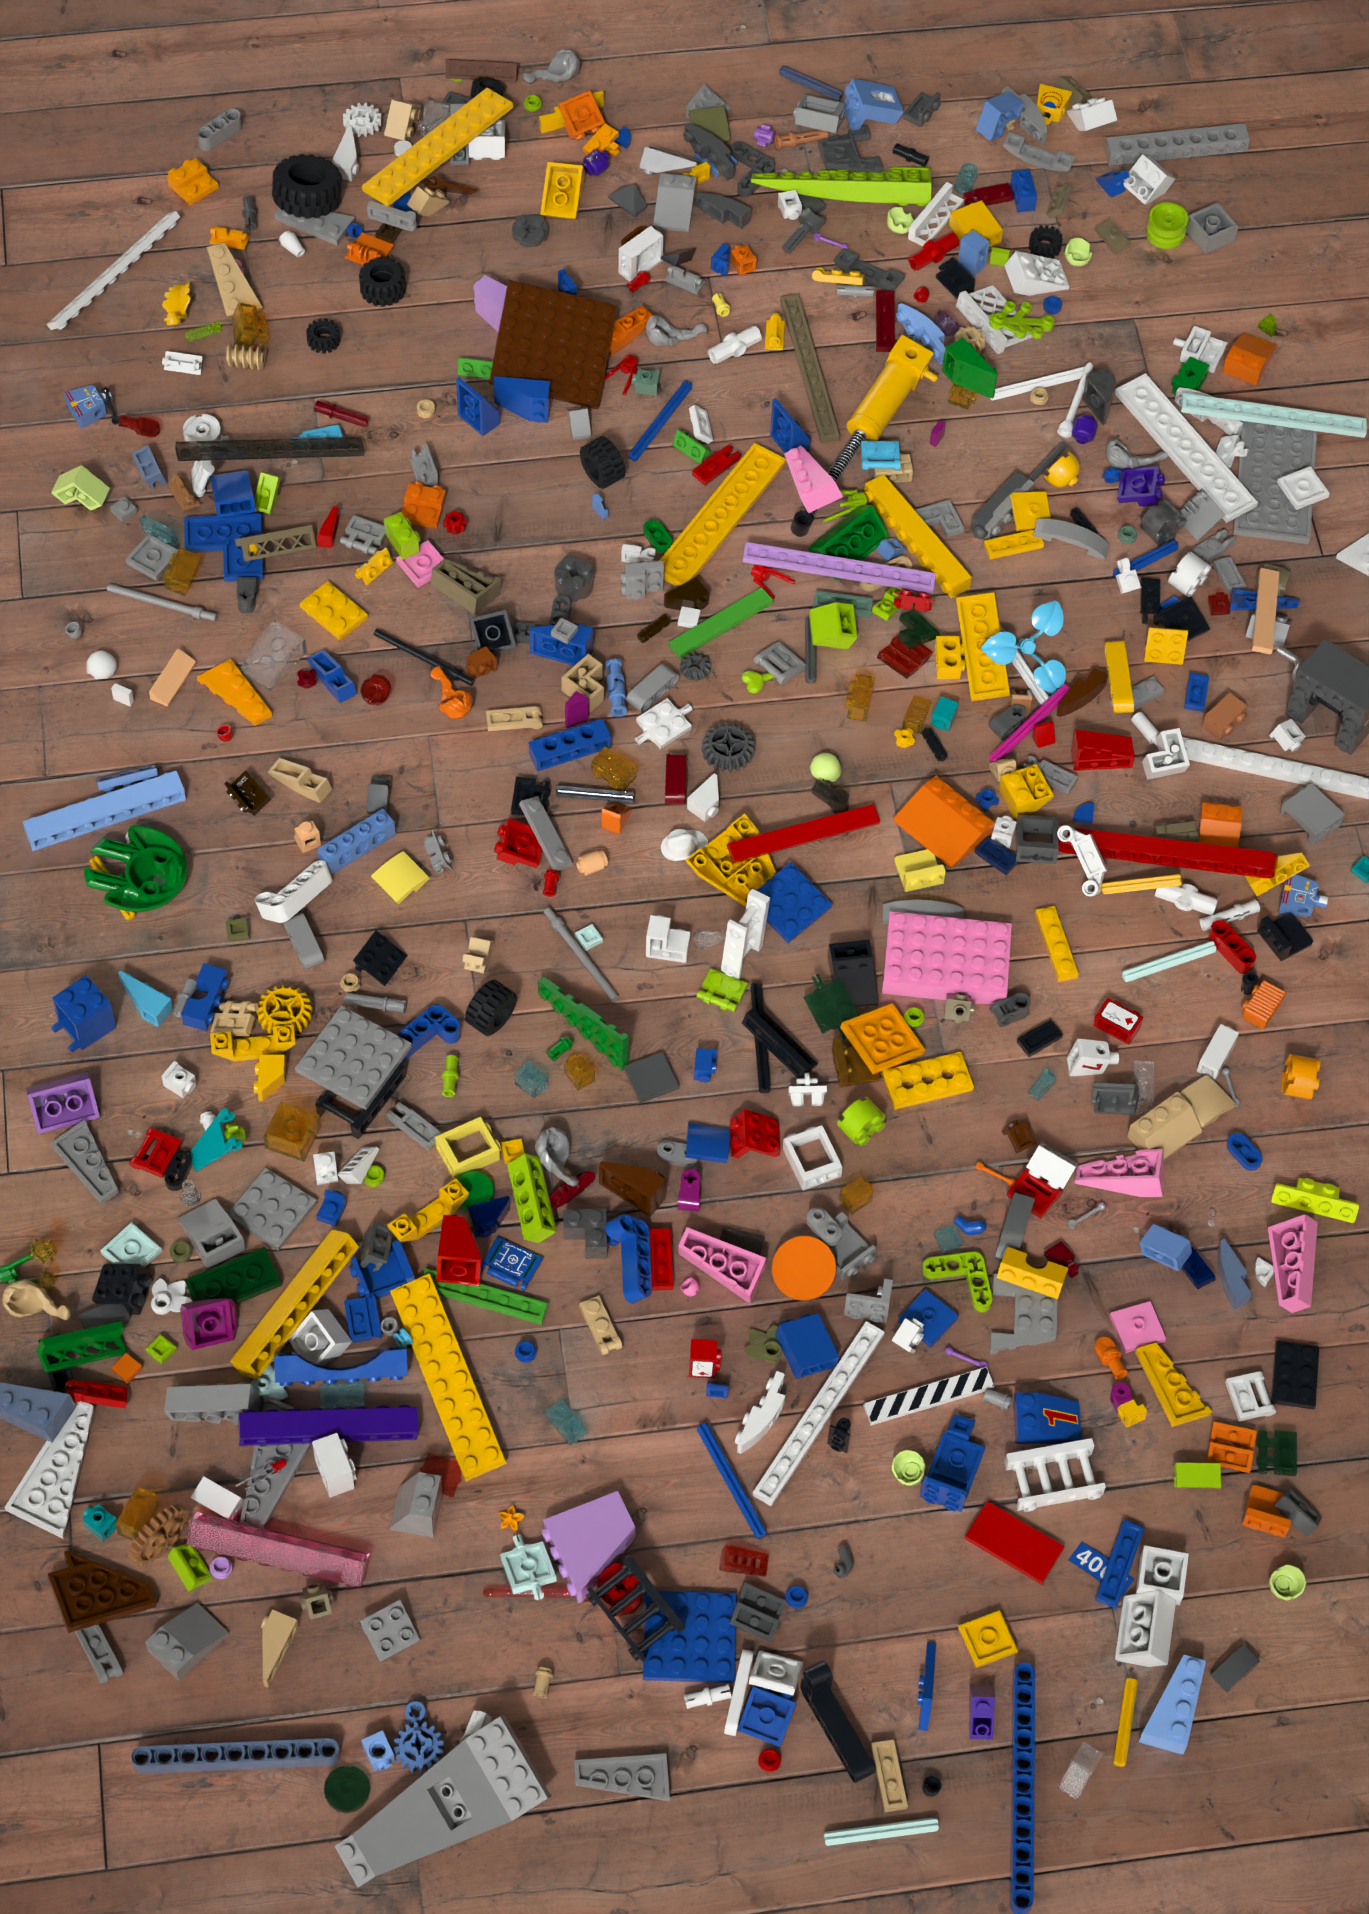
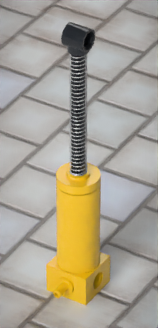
[790,335,938,537]

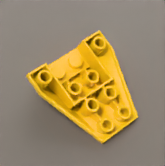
[685,813,777,907]

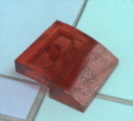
[877,631,933,679]

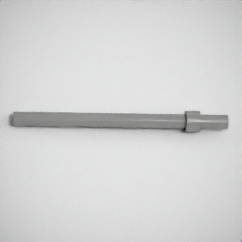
[107,583,218,621]
[544,907,619,1002]

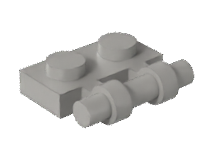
[340,515,386,555]

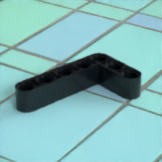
[800,1660,876,1783]

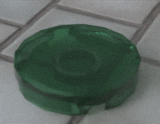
[324,1766,371,1813]

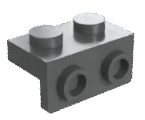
[903,92,941,127]

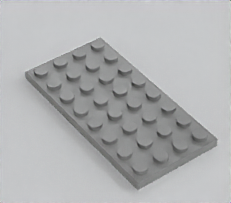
[1233,421,1317,544]

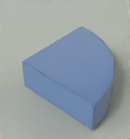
[592,493,609,520]

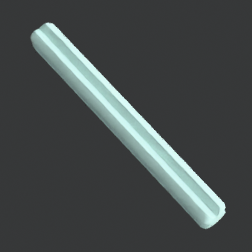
[1122,941,1216,982]
[824,1817,939,1846]

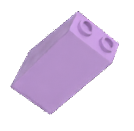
[473,275,507,332]

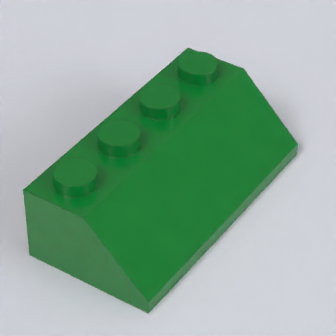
[807,505,890,580]

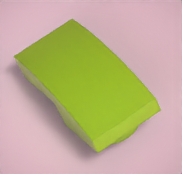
[871,587,902,621]

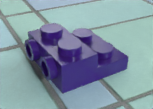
[1117,466,1165,507]

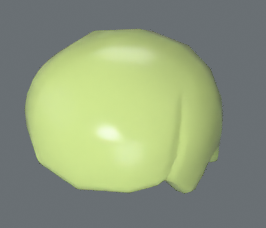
[887,207,914,234]
[1064,237,1092,267]
[810,753,842,782]
[892,1450,927,1486]
[1269,1565,1306,1601]

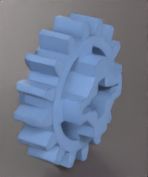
[393,1722,444,1773]

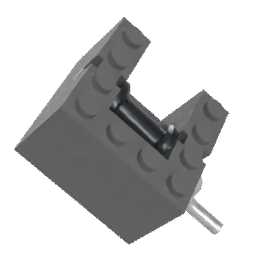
[1276,639,1369,755]

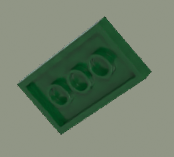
[184,1247,282,1305]

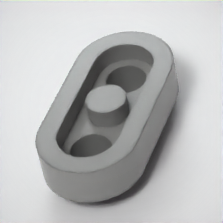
[657,1140,699,1168]
[807,1207,842,1246]

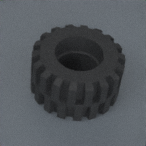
[359,257,406,307]
[580,436,626,489]
[465,979,517,1036]

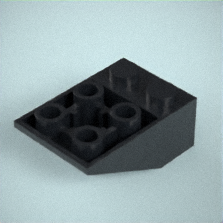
[827,940,878,1009]

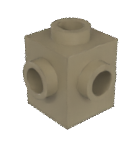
[944,992,975,1023]
[300,1583,334,1620]

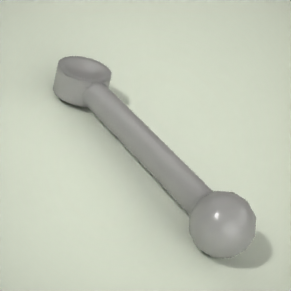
[1222,1068,1240,1107]
[1068,1202,1106,1229]

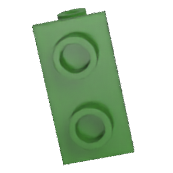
[458,357,493,379]
[672,429,711,464]

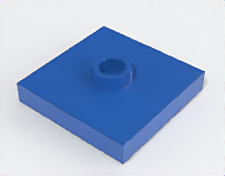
[898,1289,959,1348]

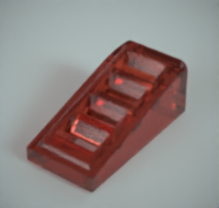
[719,1544,769,1577]

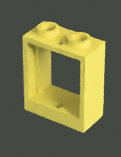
[435,1117,502,1179]

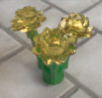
[0,1237,57,1293]

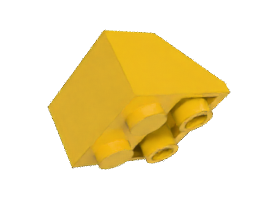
[999,764,1054,820]

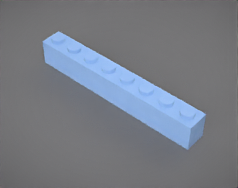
[23,771,186,851]

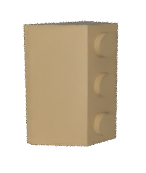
[1127,1091,1202,1160]

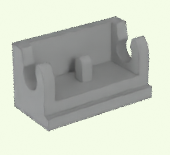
[410,444,438,487]

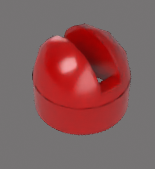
[914,287,929,303]
[216,724,233,742]

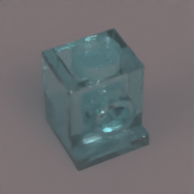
[515,1060,548,1098]

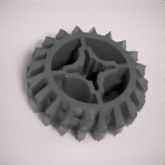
[701,722,755,773]

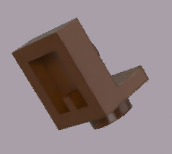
[1002,1120,1037,1153]

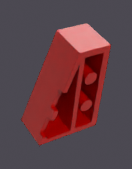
[1071,729,1135,771]

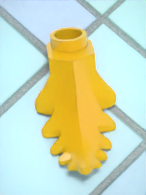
[162,282,191,326]

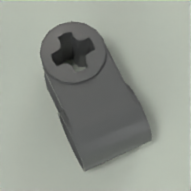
[237,577,258,613]
[989,704,1026,740]
[989,993,1031,1027]

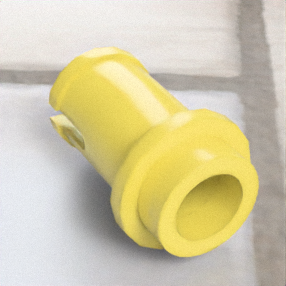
[712,293,730,317]

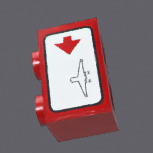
[1093,998,1144,1045]
[689,1339,721,1379]

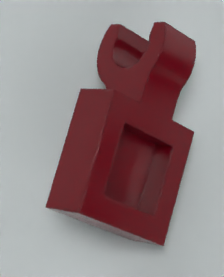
[1044,1241,1079,1278]

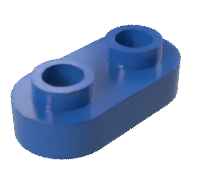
[1226,1133,1263,1171]

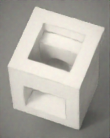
[778,190,802,220]
[1269,719,1306,752]
[991,816,1017,850]
[162,1061,196,1098]
[313,1152,338,1185]
[892,1318,924,1353]

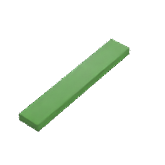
[668,587,773,659]
[422,1268,549,1325]

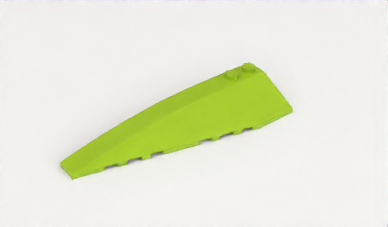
[751,166,932,206]

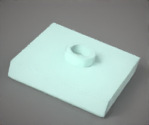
[100,1222,162,1268]

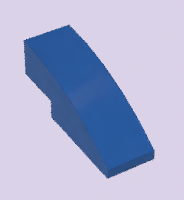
[307,649,357,703]

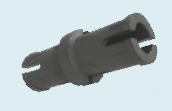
[242,195,257,231]

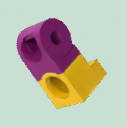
[1110,1382,1147,1428]

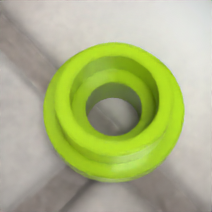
[524,95,542,112]
[904,1007,924,1027]

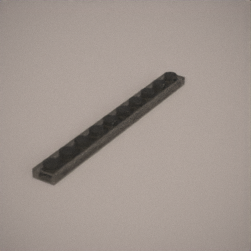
[175,437,365,461]

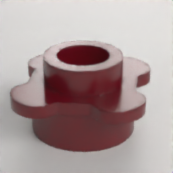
[297,669,317,689]

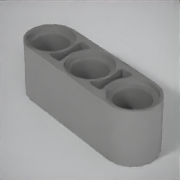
[197,109,242,151]
[626,664,679,713]
[283,913,324,970]

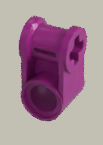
[678,1169,700,1212]

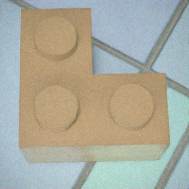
[384,100,422,141]
[562,654,604,713]

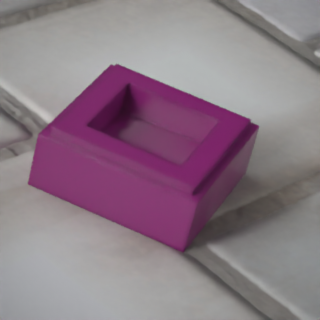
[930,420,946,447]

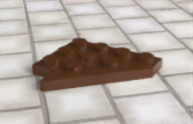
[48,1551,156,1633]

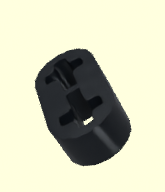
[164,1151,192,1191]

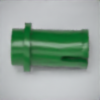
[546,1036,573,1062]

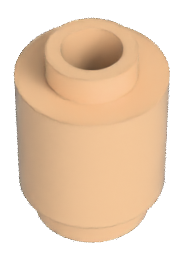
[576,850,608,876]

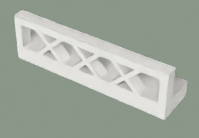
[908,182,964,246]

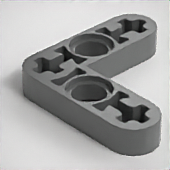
[731,141,775,197]
[515,595,571,643]

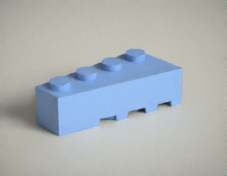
[1139,1655,1206,1755]

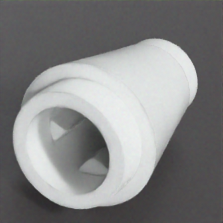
[279,231,305,258]

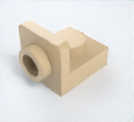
[989,758,1016,782]

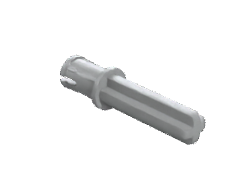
[344,993,407,1014]

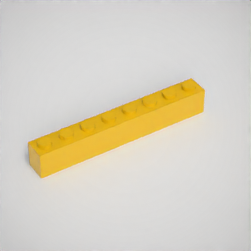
[864,474,972,599]
[230,1230,359,1380]

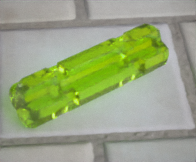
[185,321,221,342]

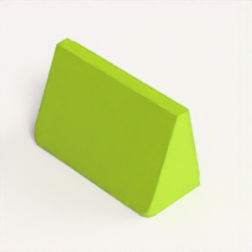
[168,1542,213,1592]

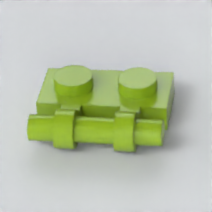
[697,968,748,1012]

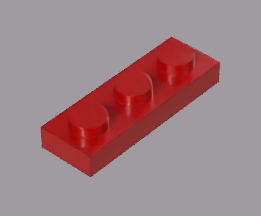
[649,1228,673,1291]

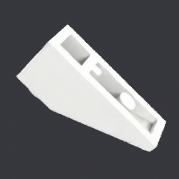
[331,126,359,181]

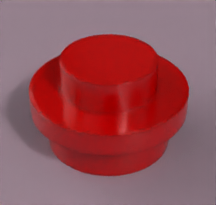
[758,1749,781,1773]

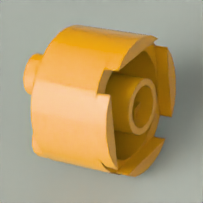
[1281,1054,1321,1099]

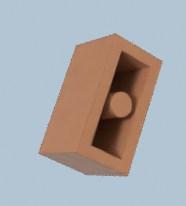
[1202,692,1248,740]

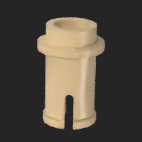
[533,1667,553,1698]

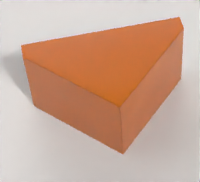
[601,802,632,834]

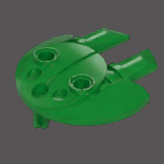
[84,825,187,912]

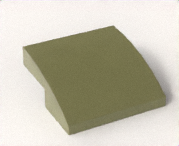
[689,106,730,142]

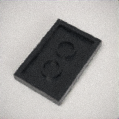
[1271,1341,1319,1410]

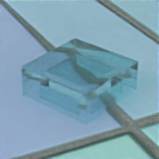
[934,1225,963,1253]

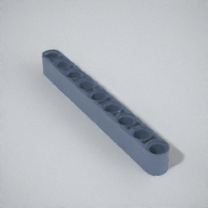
[131,1738,340,1774]

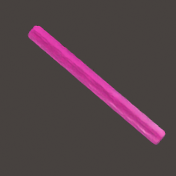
[989,684,1070,762]

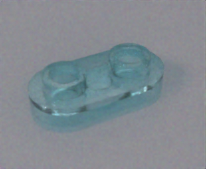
[954,163,978,194]

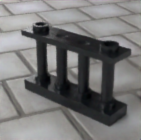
[315,1064,406,1139]
[585,1555,686,1662]

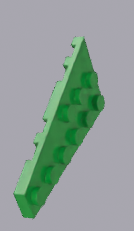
[538,977,629,1071]

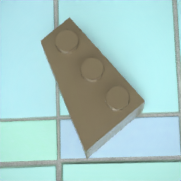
[431,559,501,615]

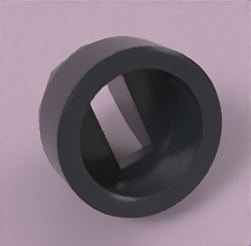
[922,1776,942,1797]

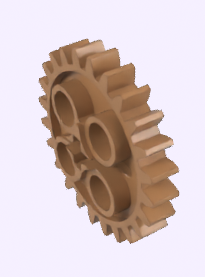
[128,1503,190,1567]

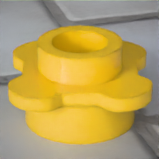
[894,728,915,748]

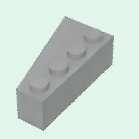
[164,1382,264,1425]

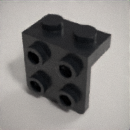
[1257,913,1313,961]
[92,1264,152,1315]

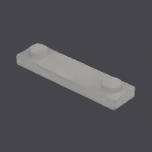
[519,797,573,871]

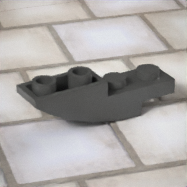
[683,123,734,180]

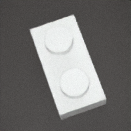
[689,405,713,444]

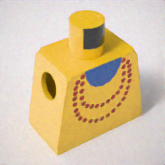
[1037,84,1072,125]

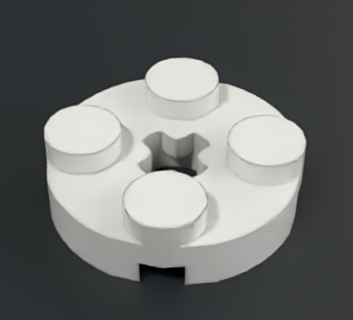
[183,414,221,449]

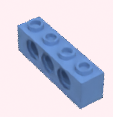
[317,809,396,875]

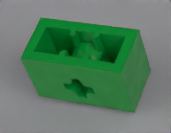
[1171,357,1210,395]

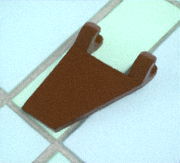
[419,176,476,195]

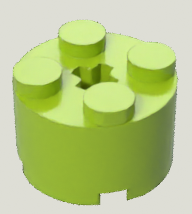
[837,1096,886,1147]

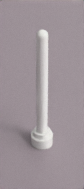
[1057,362,1093,438]

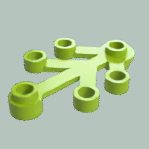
[989,301,1055,339]

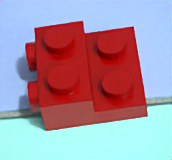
[494,818,542,868]

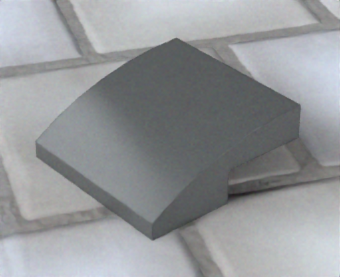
[729,1583,786,1642]

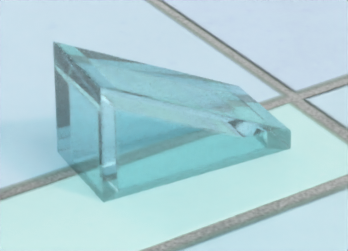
[1028,1069,1056,1100]

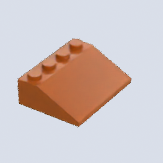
[892,775,995,869]

